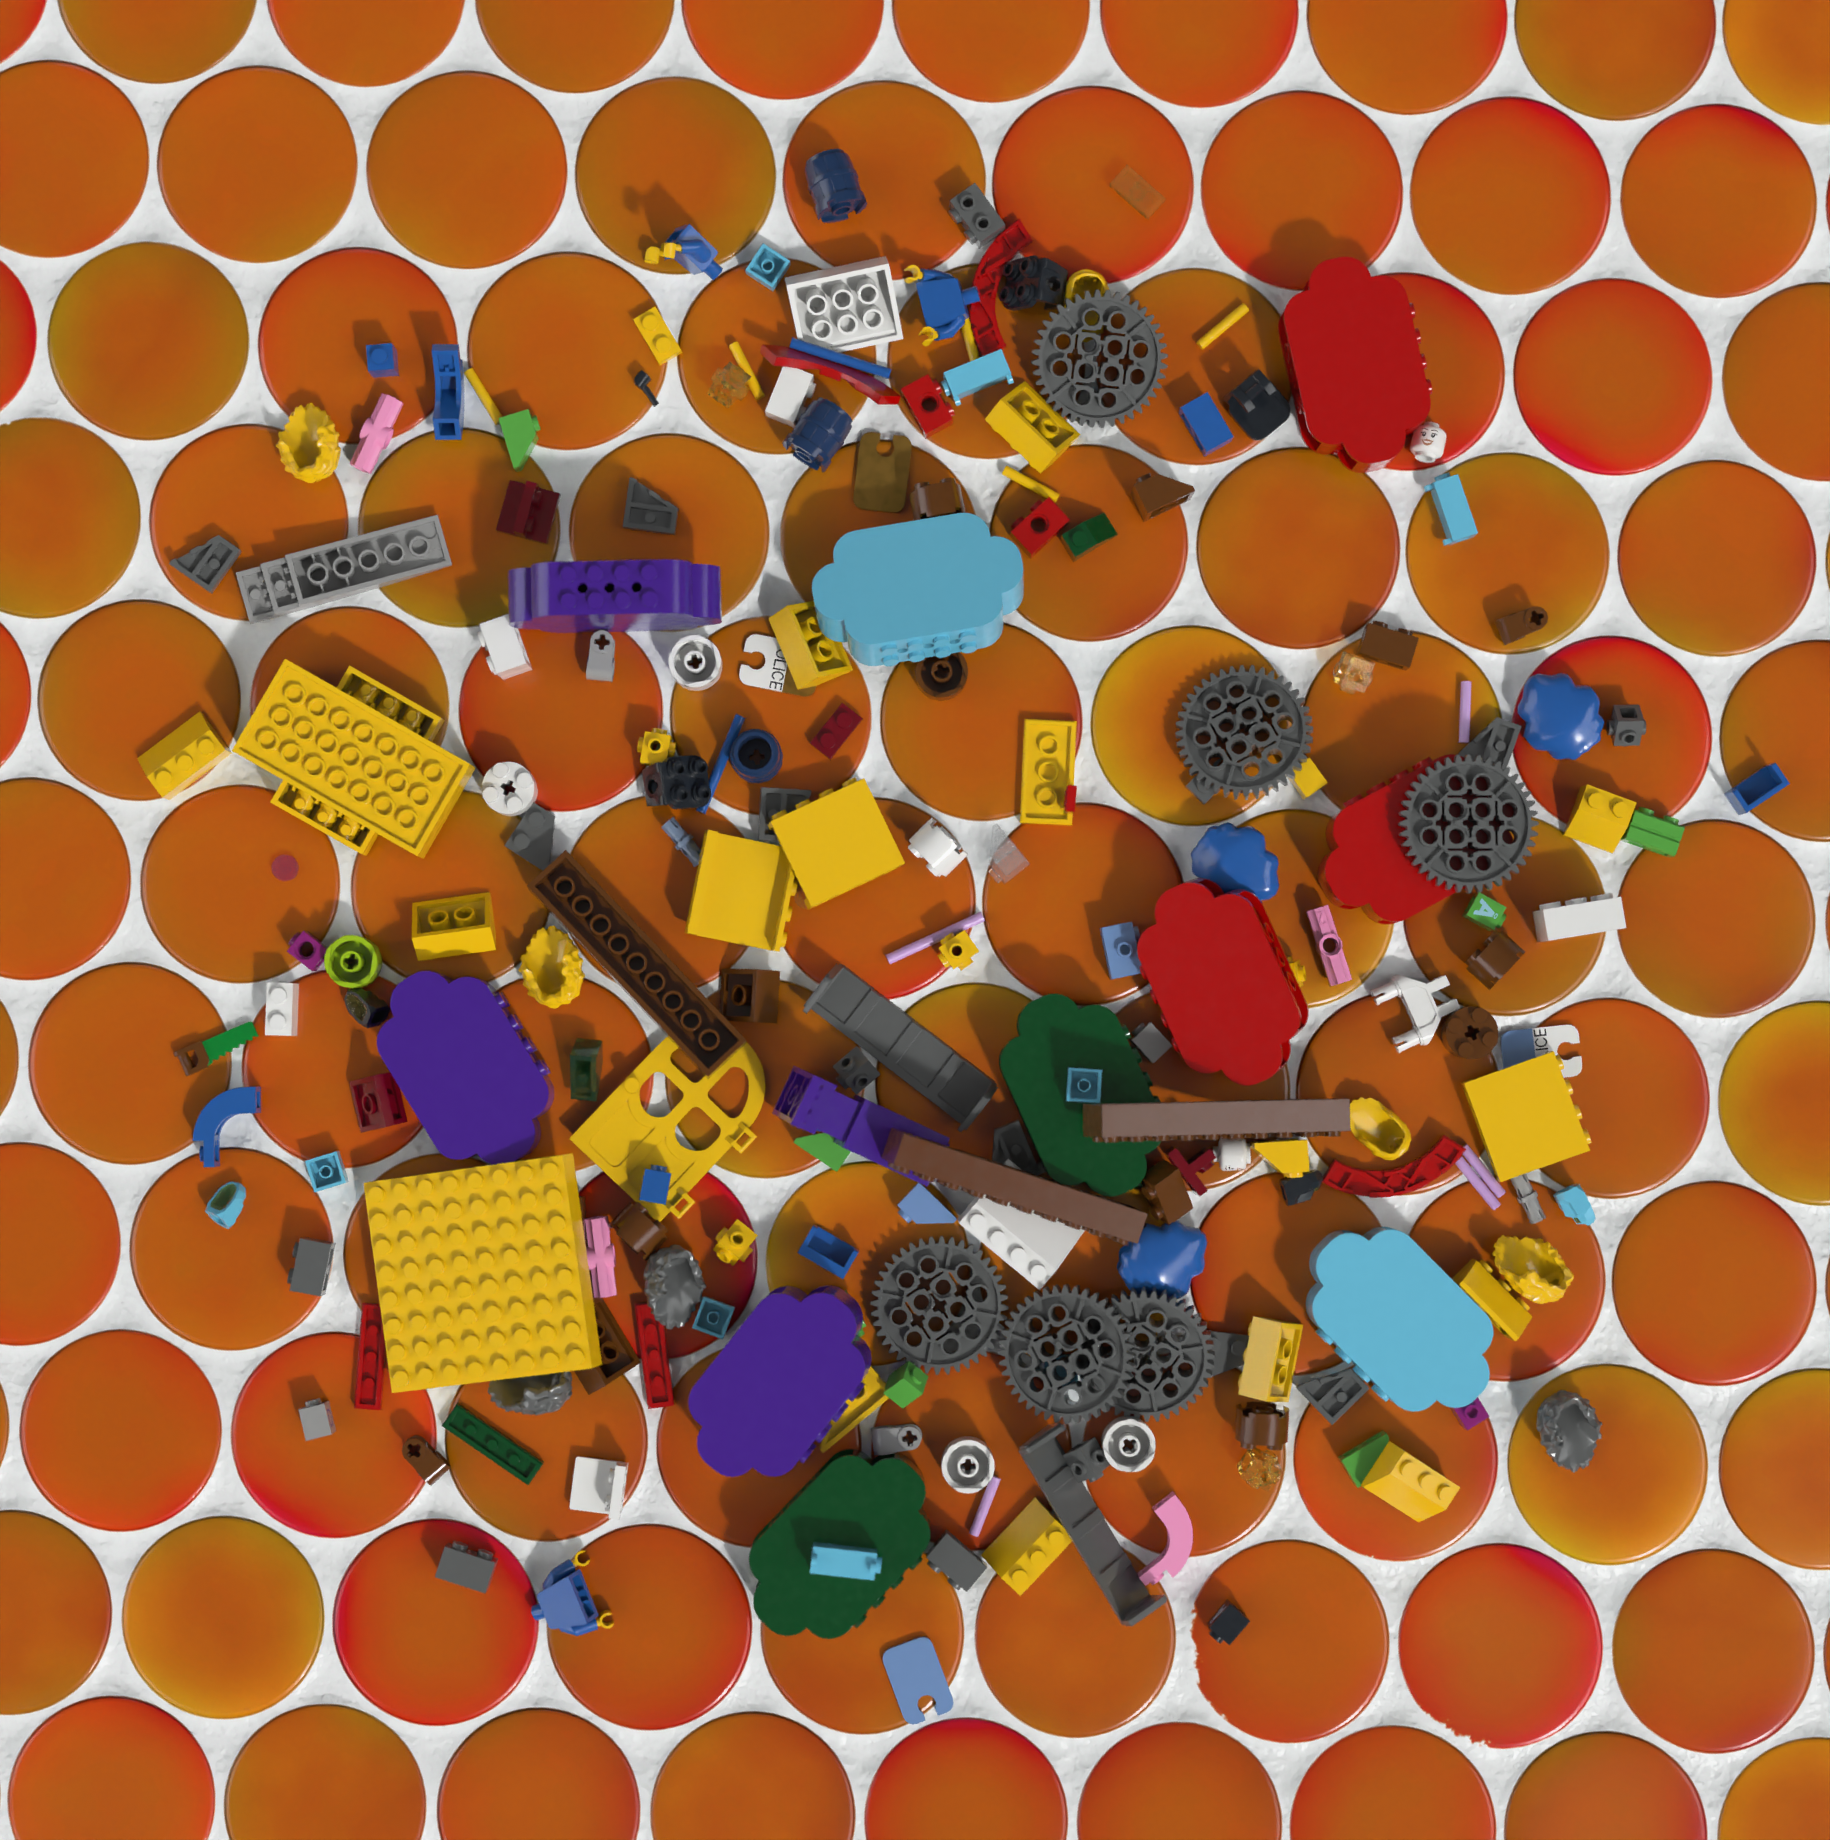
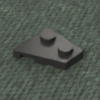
[623,477,679,535]
[169,535,242,593]
[1457,717,1521,771]
[758,787,811,841]
[505,802,556,871]
[992,1120,1038,1173]
[1204,1330,1249,1376]
[1295,1368,1370,1425]

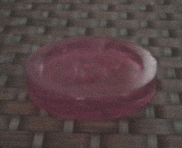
[272,855,299,881]

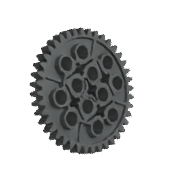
[1031,289,1168,428]
[1175,665,1313,800]
[1398,754,1539,894]
[871,1236,1008,1375]
[998,1284,1136,1424]
[1077,1287,1215,1422]

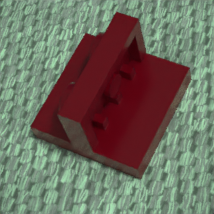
[496,480,561,545]
[349,1072,407,1133]
[1163,1146,1216,1197]

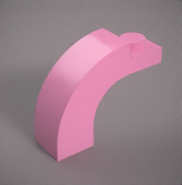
[1137,1491,1193,1586]

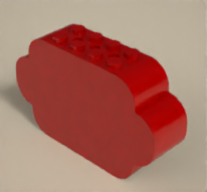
[1278,256,1432,473]
[1318,754,1514,925]
[1137,878,1309,1086]

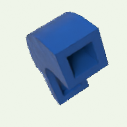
[431,344,464,440]
[193,1087,261,1167]

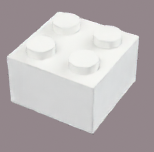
[478,614,532,680]

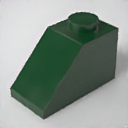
[1060,513,1118,562]

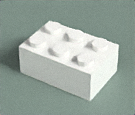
[1532,893,1626,942]

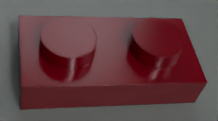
[810,703,863,760]

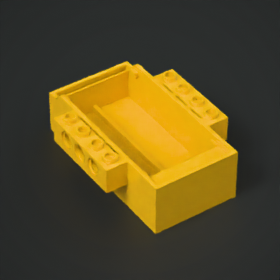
[232,659,476,859]

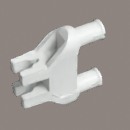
[1370,975,1460,1053]

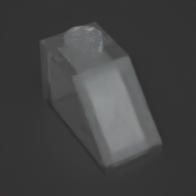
[988,823,1030,884]

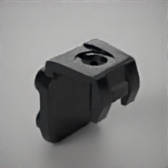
[999,255,1068,311]
[1223,369,1291,441]
[642,755,711,809]

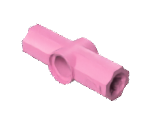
[350,393,403,474]
[1306,905,1352,986]
[585,1216,617,1298]

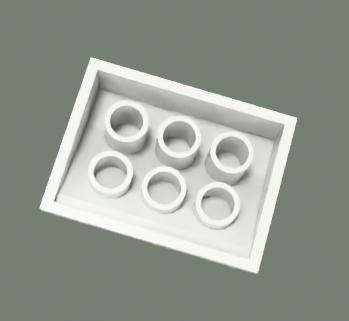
[785,256,903,352]
[957,1159,1085,1290]

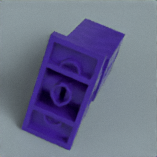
[772,1066,950,1187]

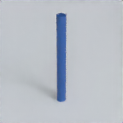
[789,337,891,379]
[696,714,745,814]

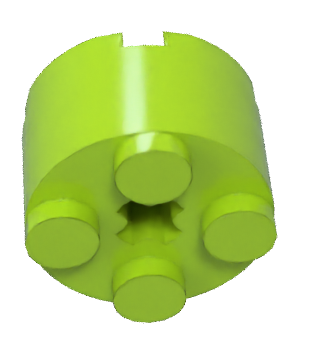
[324,935,382,988]

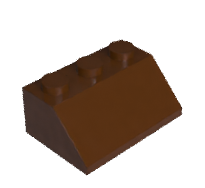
[574,1297,641,1395]

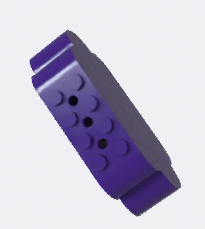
[508,559,722,633]
[377,971,554,1165]
[688,1285,872,1477]

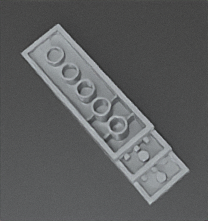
[236,515,452,624]

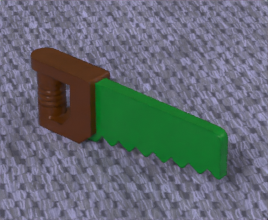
[173,1022,259,1077]

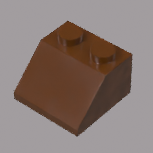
[1130,473,1195,522]
[719,968,780,1023]

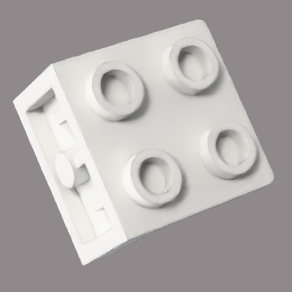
[569,1456,629,1520]

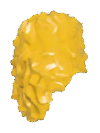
[276,403,341,483]
[519,926,585,1009]
[1492,1235,1574,1304]

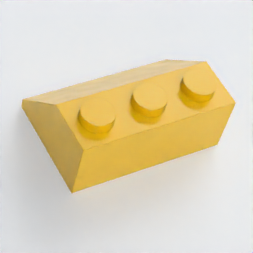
[985,381,1080,474]
[768,601,853,690]
[137,712,232,800]
[412,892,496,961]
[1452,1259,1532,1342]
[1238,1316,1303,1402]
[1361,1441,1460,1522]
[981,1497,1072,1596]

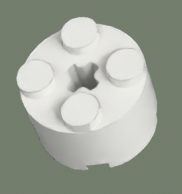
[668,635,723,691]
[482,762,538,816]
[908,818,968,877]
[1101,1416,1156,1472]
[941,1436,995,1493]

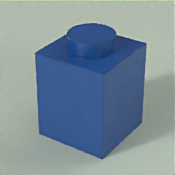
[366,343,399,378]
[639,1164,671,1205]

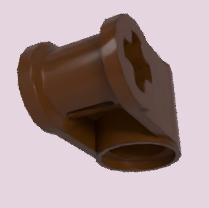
[1494,606,1548,645]
[402,1435,451,1486]

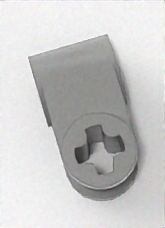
[586,630,615,682]
[871,1424,922,1455]

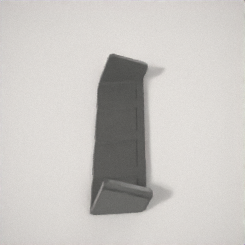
[803,963,998,1132]
[1019,1422,1167,1626]

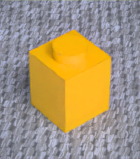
[1287,757,1328,800]

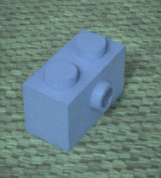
[1100,922,1141,980]

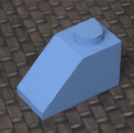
[897,1182,957,1224]

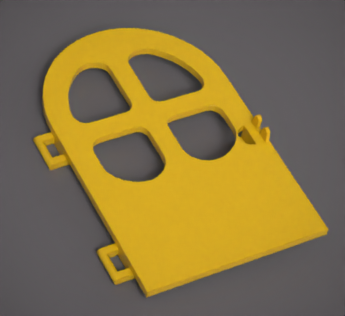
[569,1037,765,1222]

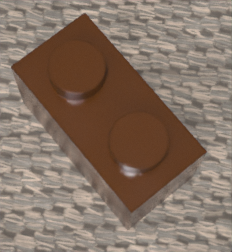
[1356,621,1419,671]
[1141,1159,1193,1225]

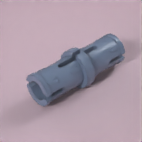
[661,817,701,867]

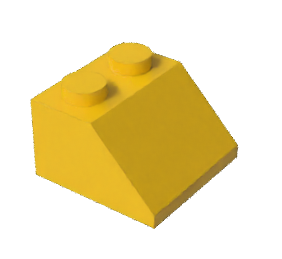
[1563,784,1637,853]
[1249,1138,1309,1178]

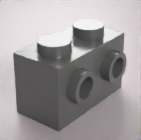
[948,183,1005,249]
[287,1237,336,1297]
[926,1529,987,1592]
[435,1541,498,1593]

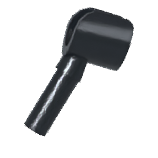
[634,370,659,407]

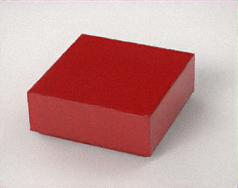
[1063,785,1077,814]

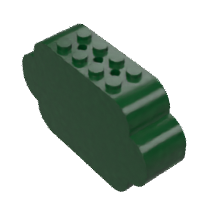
[999,994,1161,1197]
[749,1449,930,1639]

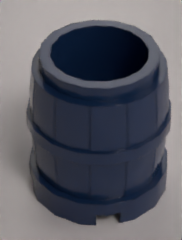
[805,149,867,223]
[782,398,852,472]
[730,729,783,784]

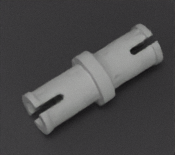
[1510,1173,1546,1224]

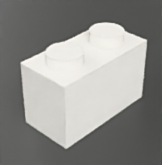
[765,366,817,427]
[265,982,299,1036]

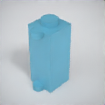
[941,349,1014,406]
[1424,473,1478,546]
[810,1542,882,1580]

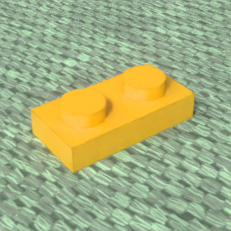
[633,307,682,365]

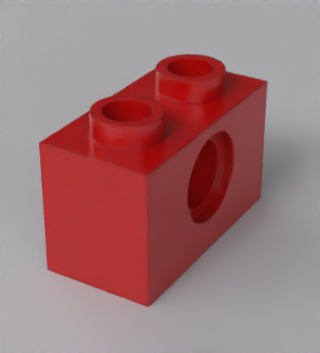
[901,374,955,439]
[1010,497,1070,559]

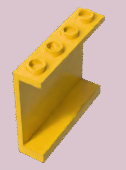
[767,777,905,910]
[684,830,798,952]
[1461,1051,1591,1182]

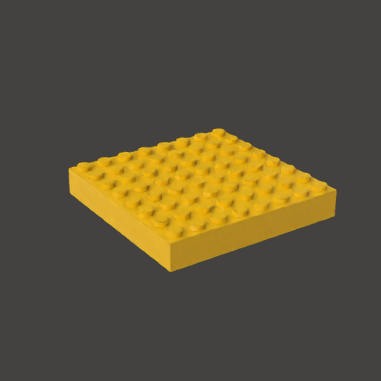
[364,1153,602,1393]

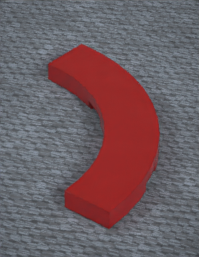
[969,219,1033,357]
[760,344,901,405]
[1322,1134,1466,1198]

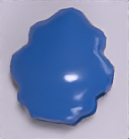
[1518,673,1604,760]
[1191,822,1279,901]
[1116,1220,1207,1299]

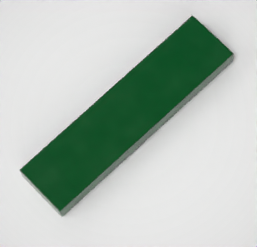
[442,1403,544,1485]

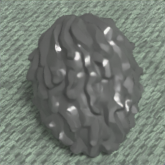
[643,1244,706,1329]
[488,1371,572,1415]
[1536,1390,1602,1472]

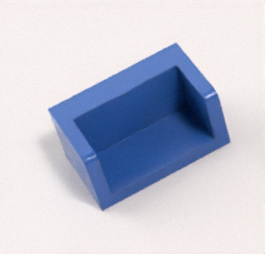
[1178,392,1234,457]
[1724,762,1790,815]
[798,1224,859,1279]

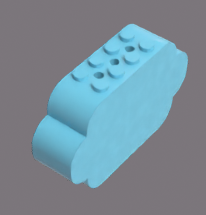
[812,513,1024,666]
[1305,1227,1493,1411]

